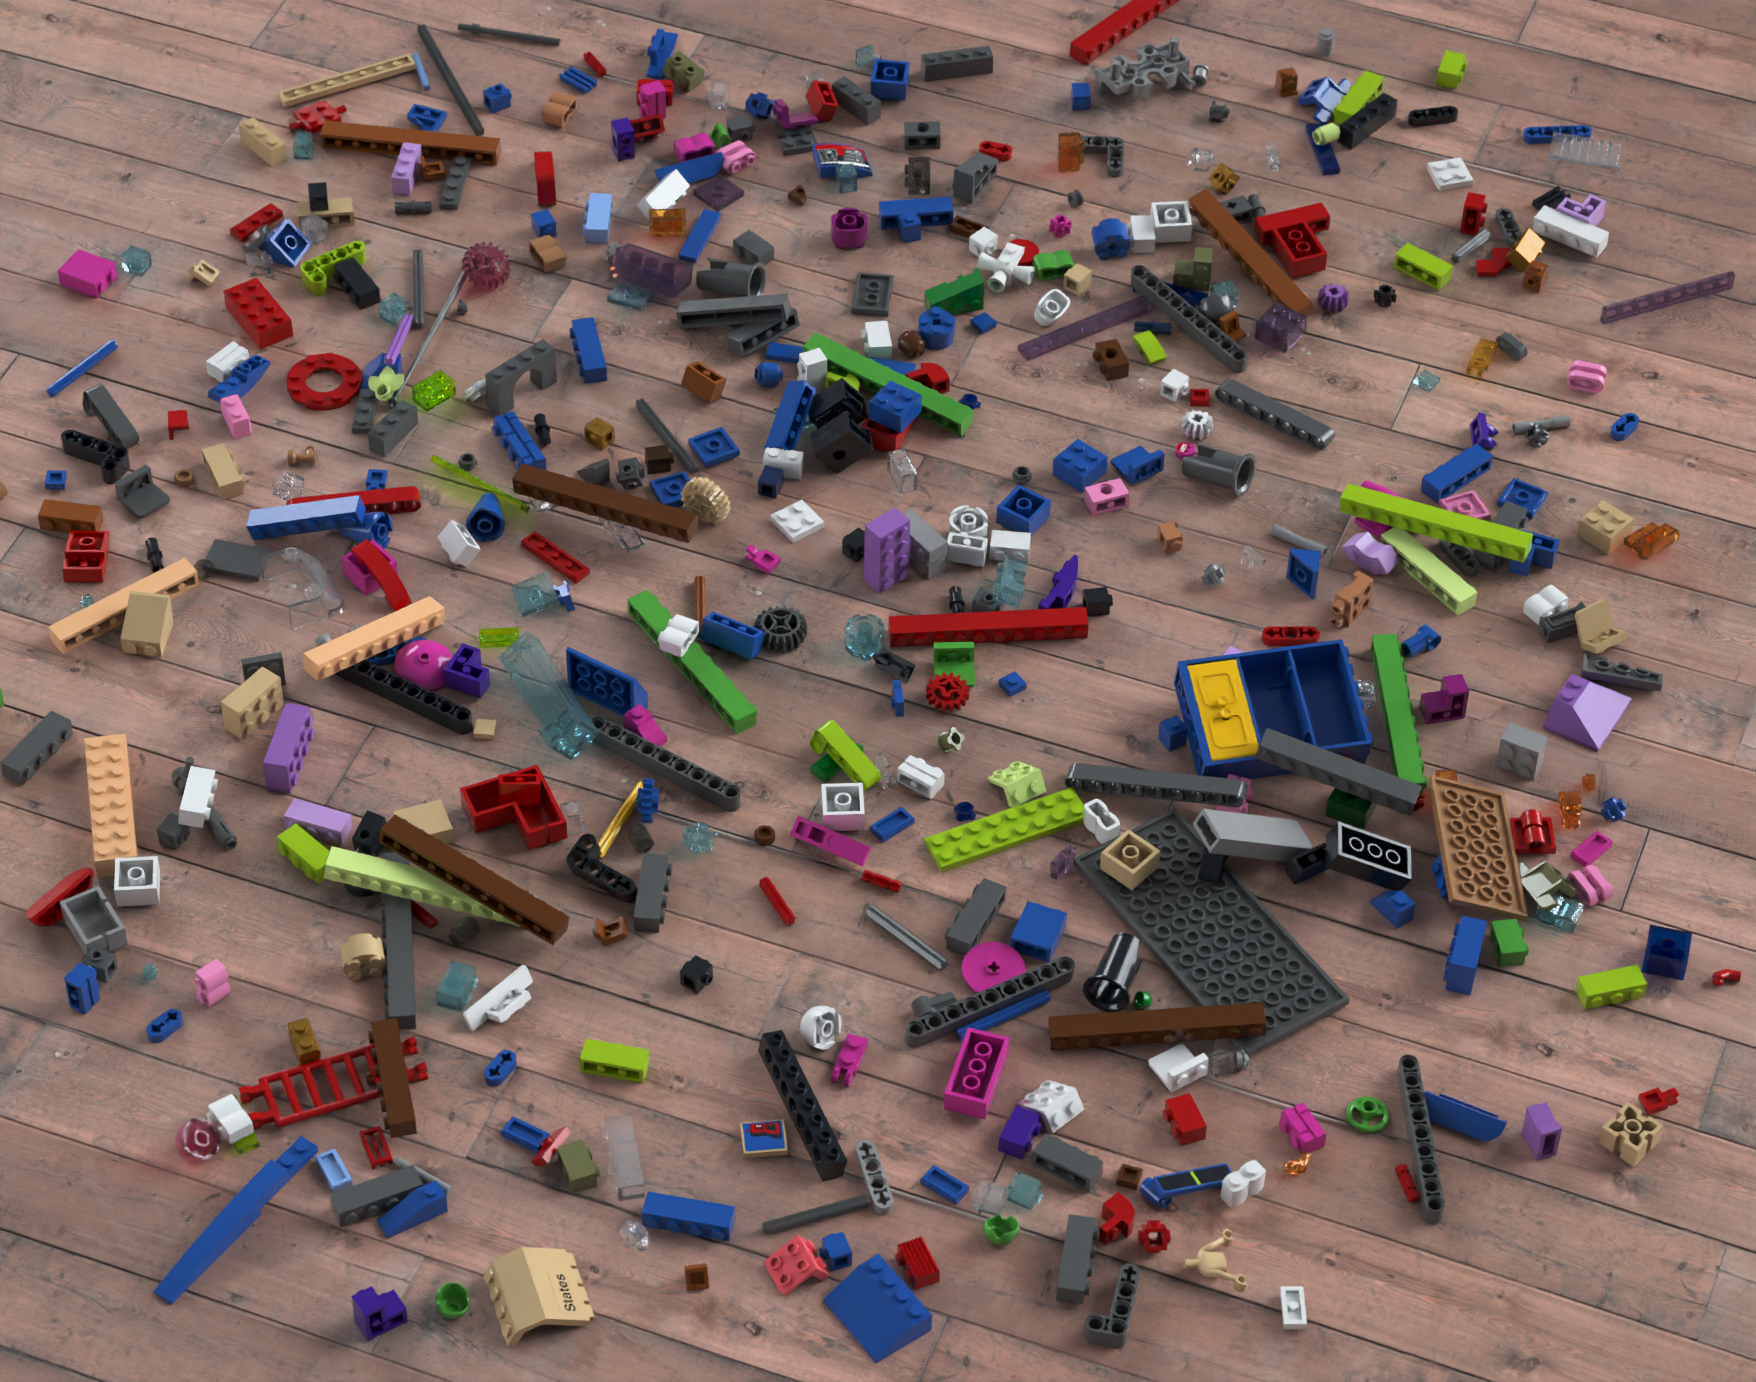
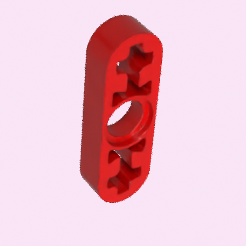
[1262,626,1320,646]

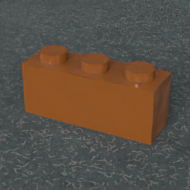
[38,499,103,533]

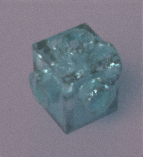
[683,822,717,853]

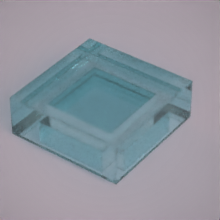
[856,45,874,67]
[1414,370,1440,392]

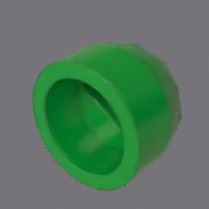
[1134,991,1153,1009]

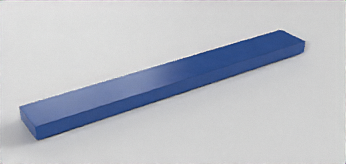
[766,342,916,376]

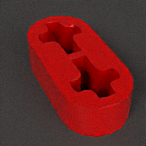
[979,141,1012,162]

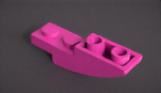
[790,816,871,867]

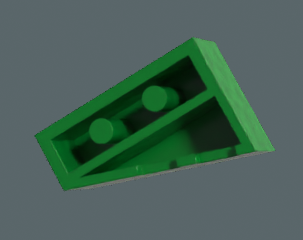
[924,268,985,315]

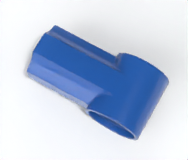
[1401,624,1442,658]

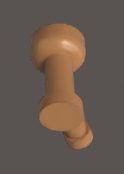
[287,445,316,465]

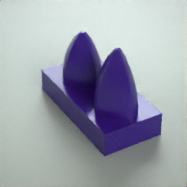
[1470,412,1499,448]

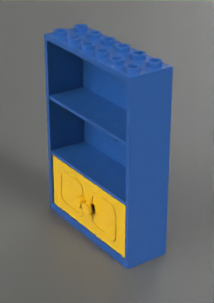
[1173,639,1373,779]

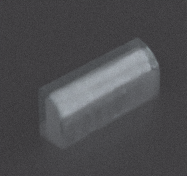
[1548,132,1624,171]

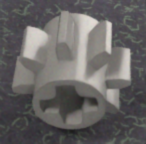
[603,242,627,264]
[1201,563,1226,587]

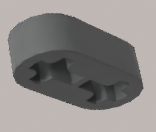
[1496,332,1528,361]

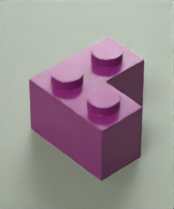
[1419,674,1469,725]

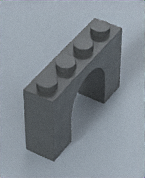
[485,339,557,416]

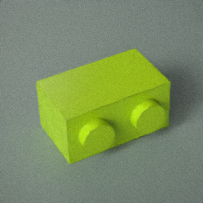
[1436,50,1468,89]

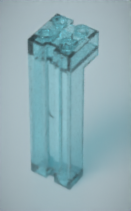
[498,631,600,760]

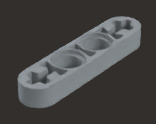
[856,1140,893,1214]

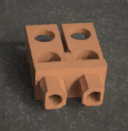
[1330,570,1374,628]

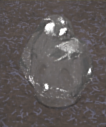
[618,1219,649,1252]

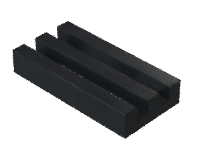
[1532,186,1571,211]

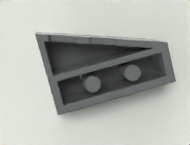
[952,152,998,203]

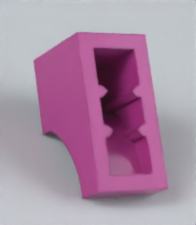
[624,704,667,746]

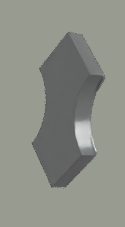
[242,225,271,252]

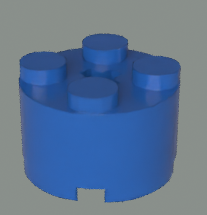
[1091,218,1131,260]
[917,306,955,350]

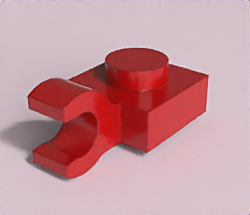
[1638,1088,1679,1115]

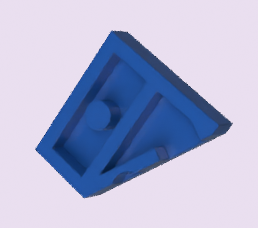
[407,104,447,132]

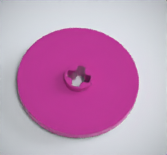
[962,942,1025,995]

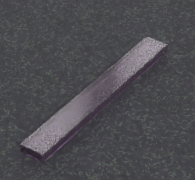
[1600,271,1735,324]
[1018,295,1153,361]

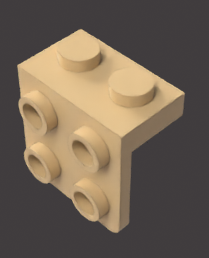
[1575,599,1627,654]

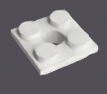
[462,378,486,402]

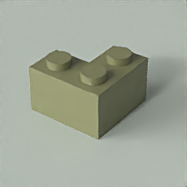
[1173,247,1213,290]

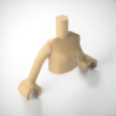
[1183,1229,1247,1293]

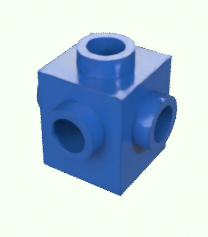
[745,92,775,119]

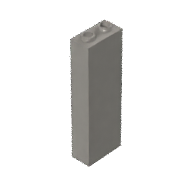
[1192,809,1313,862]

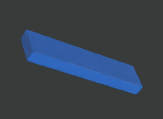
[679,209,721,263]

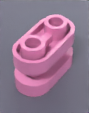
[717,141,756,174]
[1566,360,1607,393]
[1567,865,1613,907]

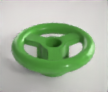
[1346,1097,1389,1133]

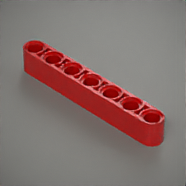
[286,486,421,514]

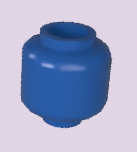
[754,362,783,387]

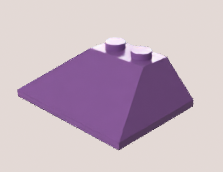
[1543,674,1632,752]

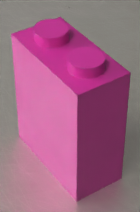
[58,249,118,298]

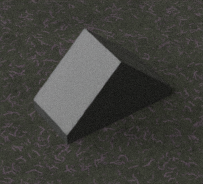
[577,458,610,486]

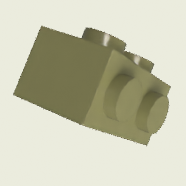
[663,51,705,93]

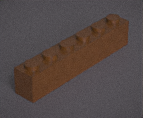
[368,1018,417,1138]

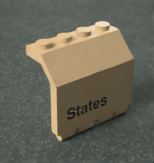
[484,1247,595,1347]

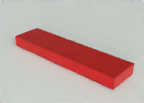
[521,531,590,584]

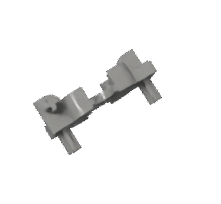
[1091,36,1196,99]

